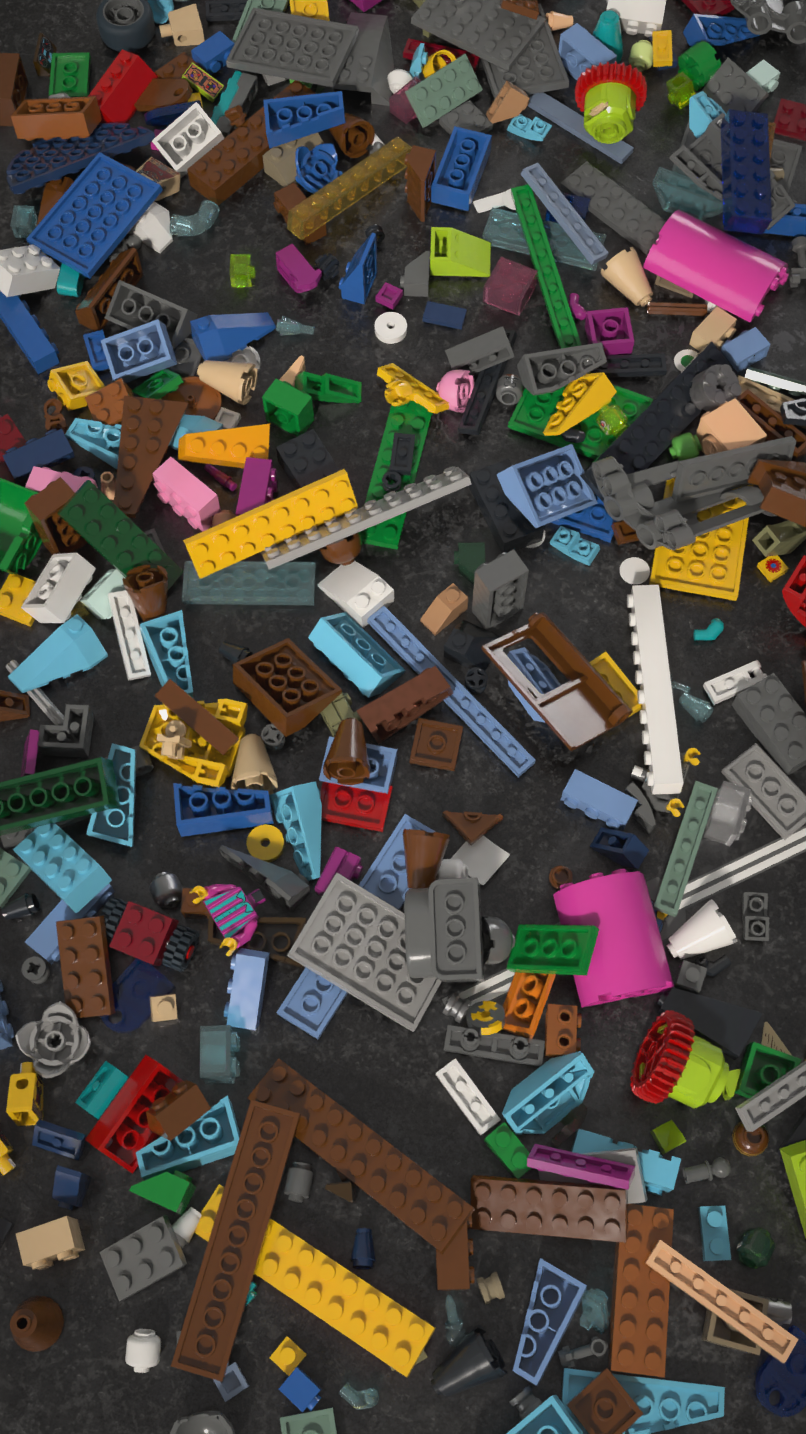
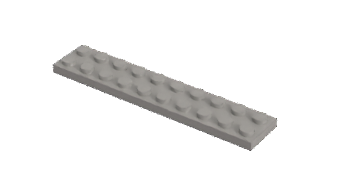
[261,466,472,570]

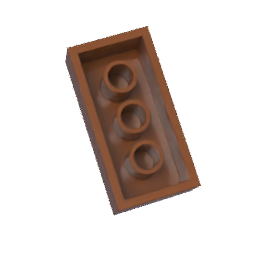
[11,96,102,141]

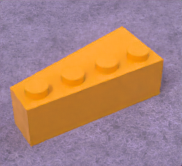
[178,424,270,468]

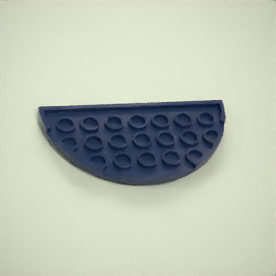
[6,123,155,195]

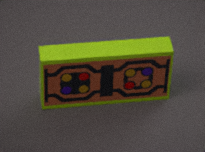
[182,62,224,102]

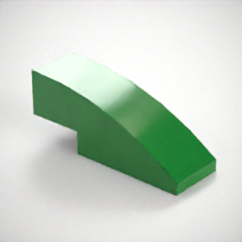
[295,371,362,403]

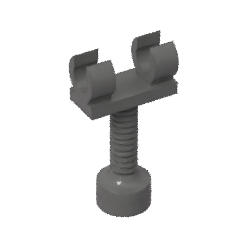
[789,236,806,287]

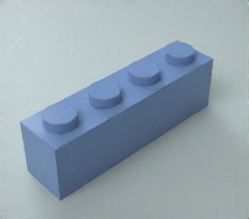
[25,884,115,965]

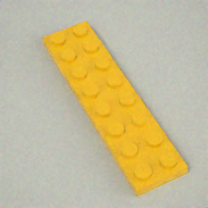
[183,469,358,579]

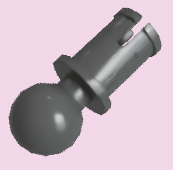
[682,1157,731,1184]

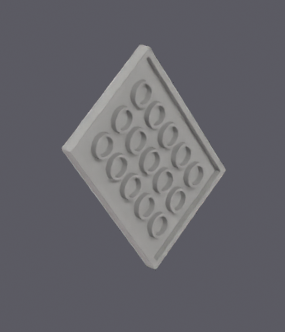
[287,873,442,1032]

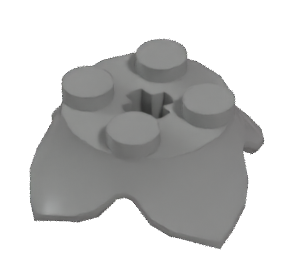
[15,1002,91,1078]

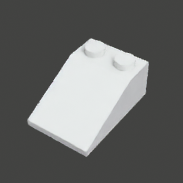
[318,561,394,628]

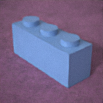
[561,769,638,831]
[224,948,270,1030]

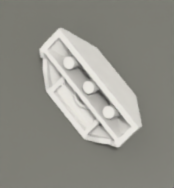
[128,202,173,253]

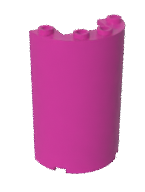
[643,210,789,322]

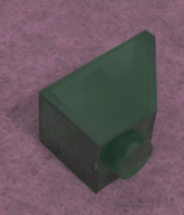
[454,542,485,585]

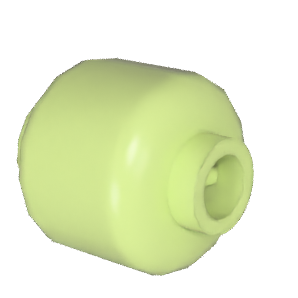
[629,40,653,72]

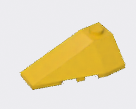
[543,372,617,436]

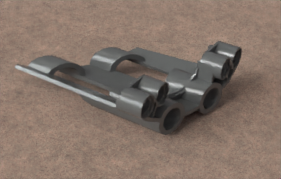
[730,0,806,44]

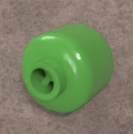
[669,432,702,461]

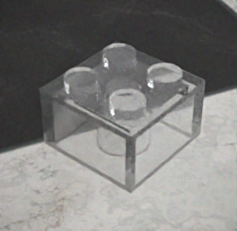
[703,781,753,846]

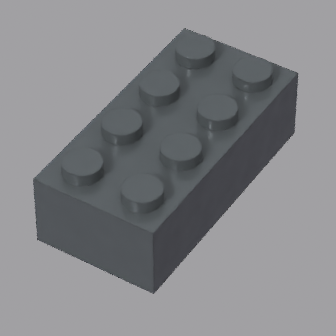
[472,549,529,630]
[732,673,806,776]

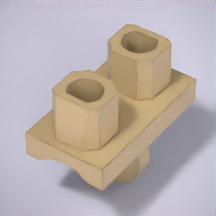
[156,720,192,760]

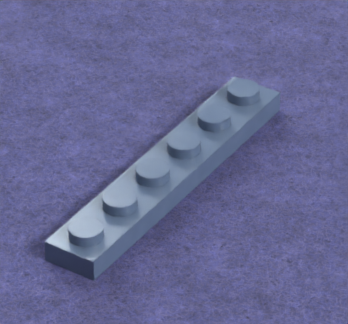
[521,163,609,265]

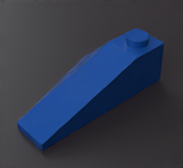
[190,312,276,361]

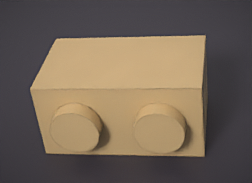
[689,306,737,351]

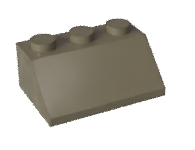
[262,132,324,188]

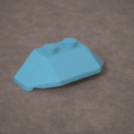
[689,91,731,139]
[502,1051,594,1134]

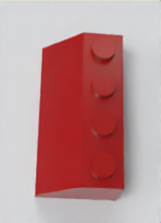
[88,49,158,123]
[85,1055,183,1174]

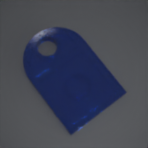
[144,100,202,126]
[100,958,176,1033]
[755,1325,806,1417]

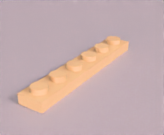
[645,1240,798,1363]

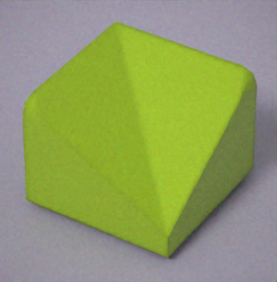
[650,1120,687,1155]

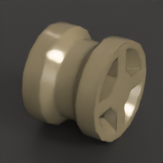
[477,1272,505,1305]

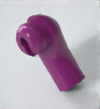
[568,293,587,320]

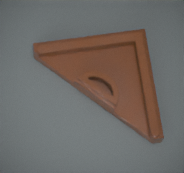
[442,810,503,846]

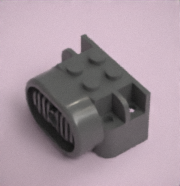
[404,878,484,982]

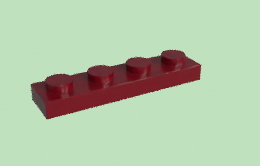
[403,38,480,73]

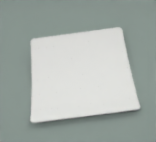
[451,835,510,885]

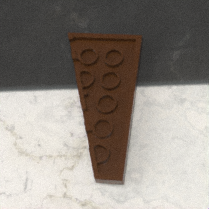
[114,396,189,518]

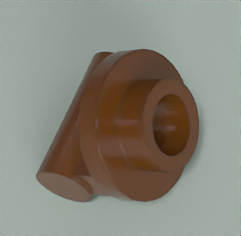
[225,105,247,127]

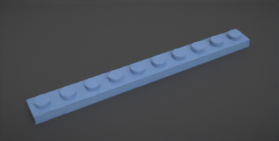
[367,606,536,778]

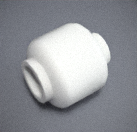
[436,859,468,880]
[125,1329,161,1373]

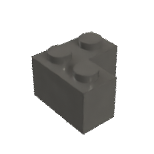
[38,704,94,758]

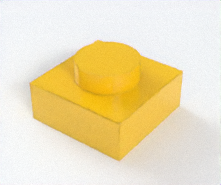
[269,1336,307,1376]

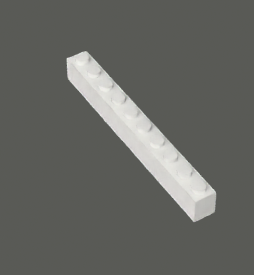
[627,585,683,794]

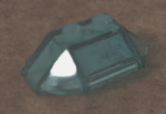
[652,167,729,222]

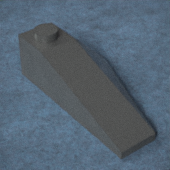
[517,342,607,396]
[219,845,310,913]

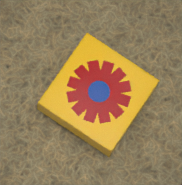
[757,555,789,582]

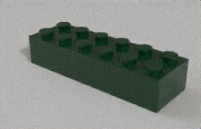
[0,757,120,836]

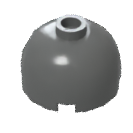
[482,917,515,965]

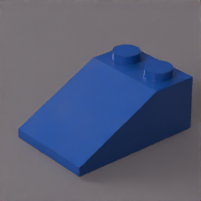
[339,233,377,305]

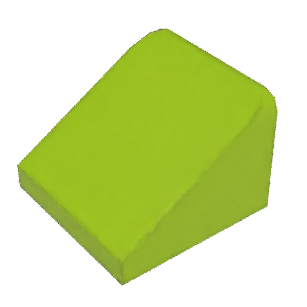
[722,1069,741,1101]

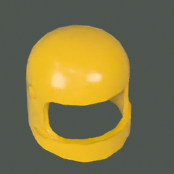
[422,50,456,78]

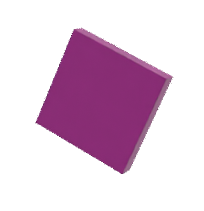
[20,729,39,777]

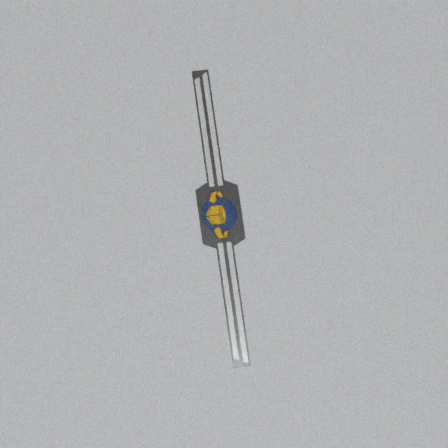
[442,826,806,1021]

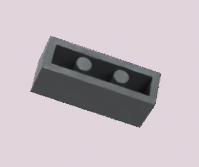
[445,326,515,375]

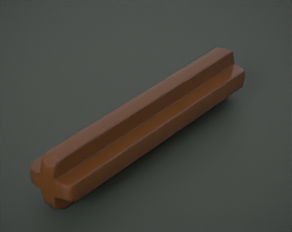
[647,302,707,316]

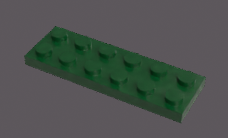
[57,480,184,591]

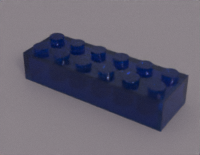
[721,109,772,234]

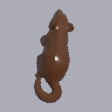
[43,398,68,465]

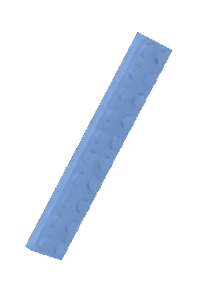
[277,814,435,1039]

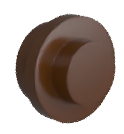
[549,865,573,889]

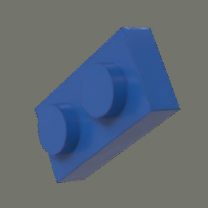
[83,330,109,372]

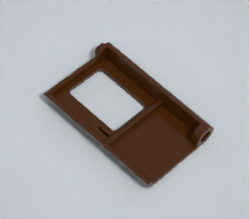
[481,612,633,751]

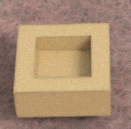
[150,993,178,1022]

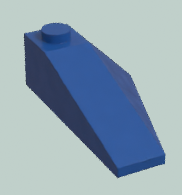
[683,14,759,46]

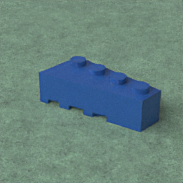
[173,783,274,837]

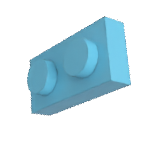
[698,1206,731,1261]

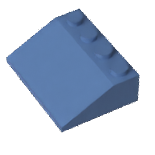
[496,444,597,528]

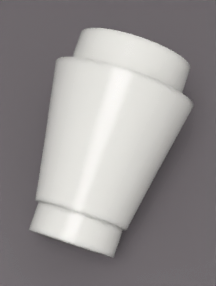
[172,1207,202,1249]

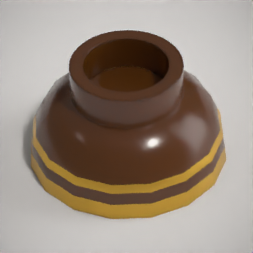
[732,1121,769,1156]

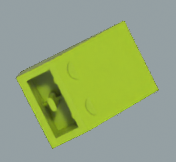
[430,227,491,277]

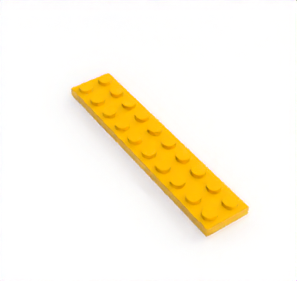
[194,1184,436,1378]

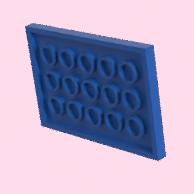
[26,152,163,279]

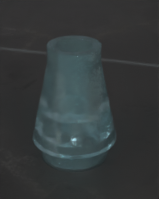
[678,692,713,723]

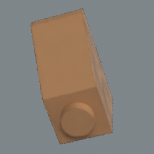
[486,81,530,123]
[420,583,468,636]

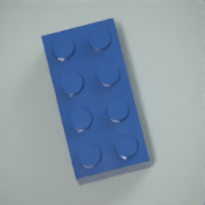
[431,126,492,211]

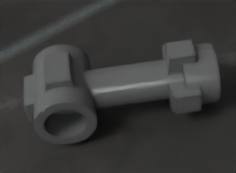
[557,1336,608,1368]

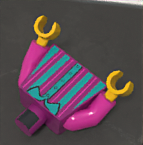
[189,884,266,956]

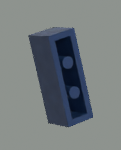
[3,429,75,484]

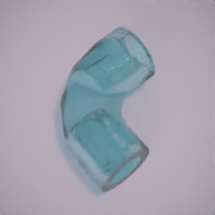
[170,200,220,237]

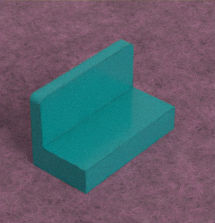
[75,1061,129,1120]

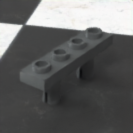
[444,1025,545,1067]

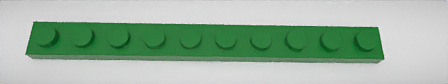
[511,184,581,349]

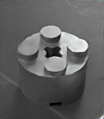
[690,364,742,412]

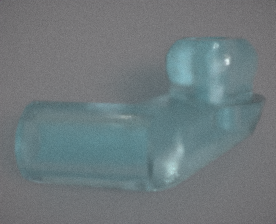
[339,1383,379,1410]

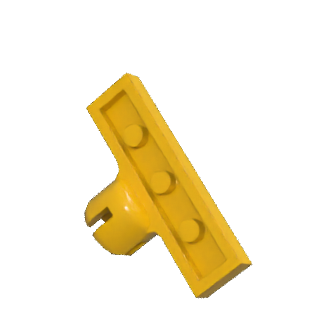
[377,363,449,414]

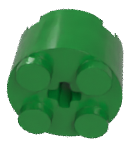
[678,41,721,91]

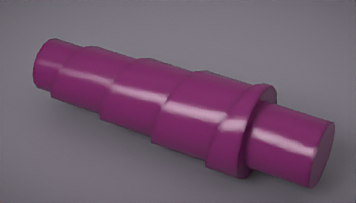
[204,464,237,491]

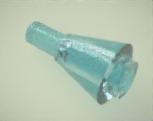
[276,316,314,336]

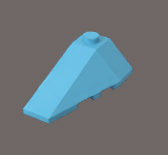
[65,418,121,469]
[8,614,108,693]
[270,781,322,881]

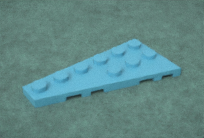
[561,1368,725,1434]

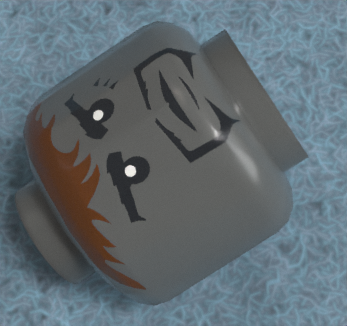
[496,374,524,405]

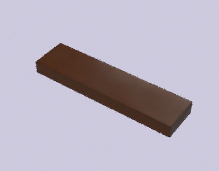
[155,679,239,756]

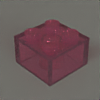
[483,257,538,316]

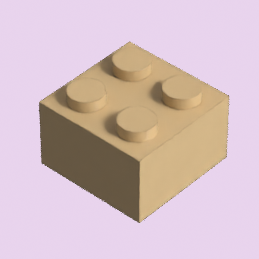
[16,1216,85,1270]

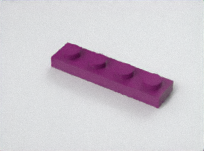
[527,1144,635,1190]

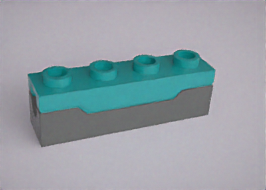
[211,70,259,138]

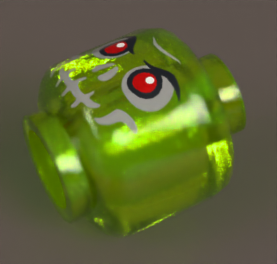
[596,404,628,437]

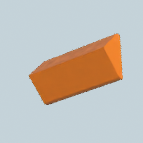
[502,972,556,1039]

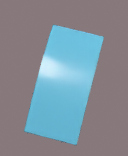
[409,43,428,86]
[507,114,552,141]
[550,526,600,566]

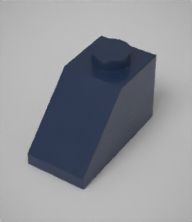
[590,827,649,870]
[52,1165,92,1210]

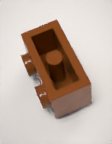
[544,1004,582,1058]

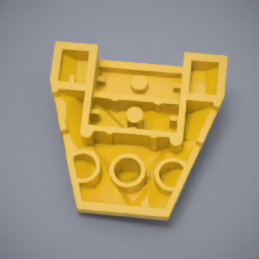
[139,699,248,787]

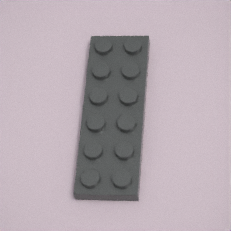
[560,161,666,255]
[672,436,796,502]

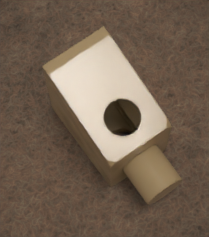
[159,4,205,46]

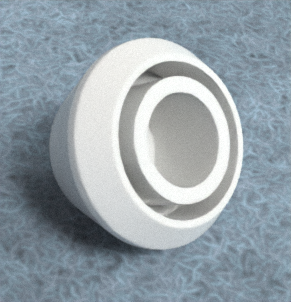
[387,69,413,96]

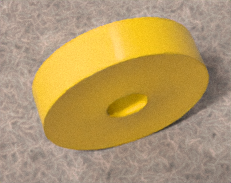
[247,824,285,863]

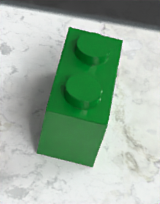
[484,1122,532,1179]

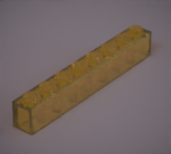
[287,136,412,240]

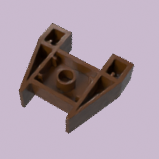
[747,459,806,527]

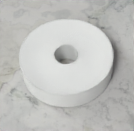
[375,312,407,344]

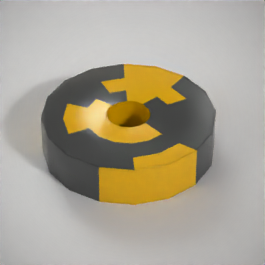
[466,1001,506,1035]

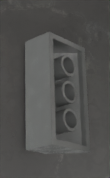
[104,280,198,349]

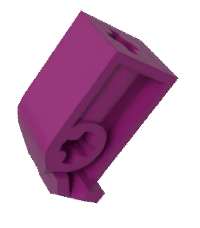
[276,244,322,293]

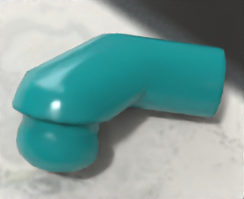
[693,618,724,640]

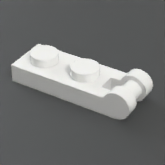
[703,660,767,705]

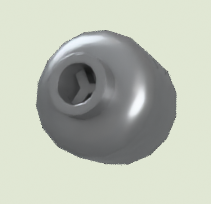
[149,872,183,909]

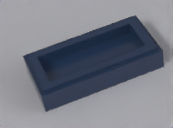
[423,301,467,330]

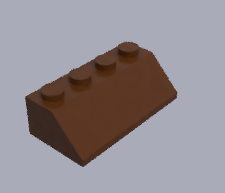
[75,248,143,331]

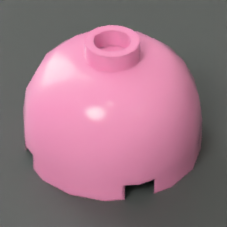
[436,370,474,413]

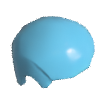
[148,0,174,24]

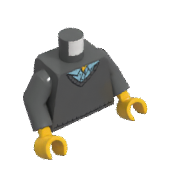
[630,748,701,817]

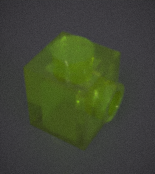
[666,72,695,109]
[230,254,256,288]

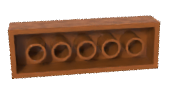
[607,1204,674,1378]

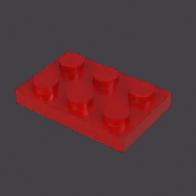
[320,782,392,832]

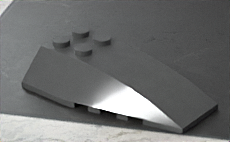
[316,12,395,106]
[669,112,796,230]

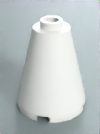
[666,899,738,960]

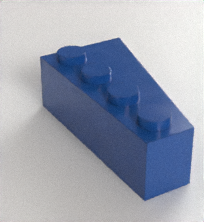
[263,91,345,149]

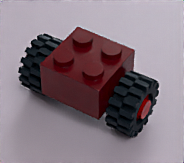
[99,897,200,972]

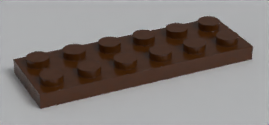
[471,1175,627,1243]

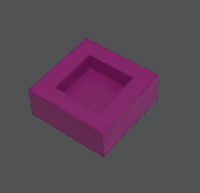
[375,282,403,309]

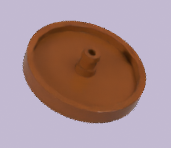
[162,376,222,420]

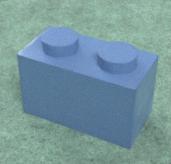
[721,327,771,372]

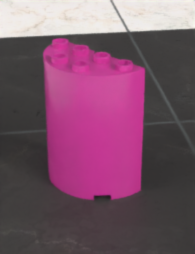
[553,869,675,1008]

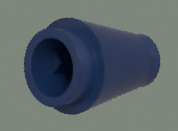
[350,1228,376,1270]

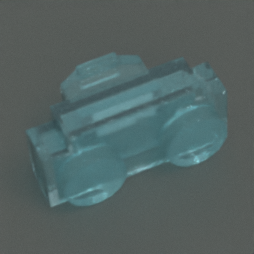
[580,1288,610,1334]

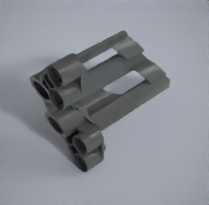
[592,456,765,550]

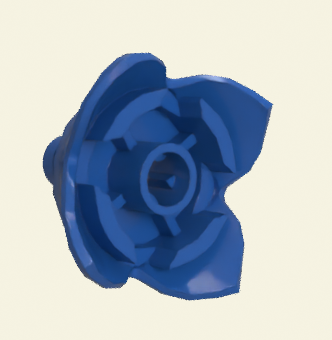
[295,143,348,196]

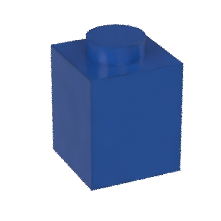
[279,1366,322,1412]

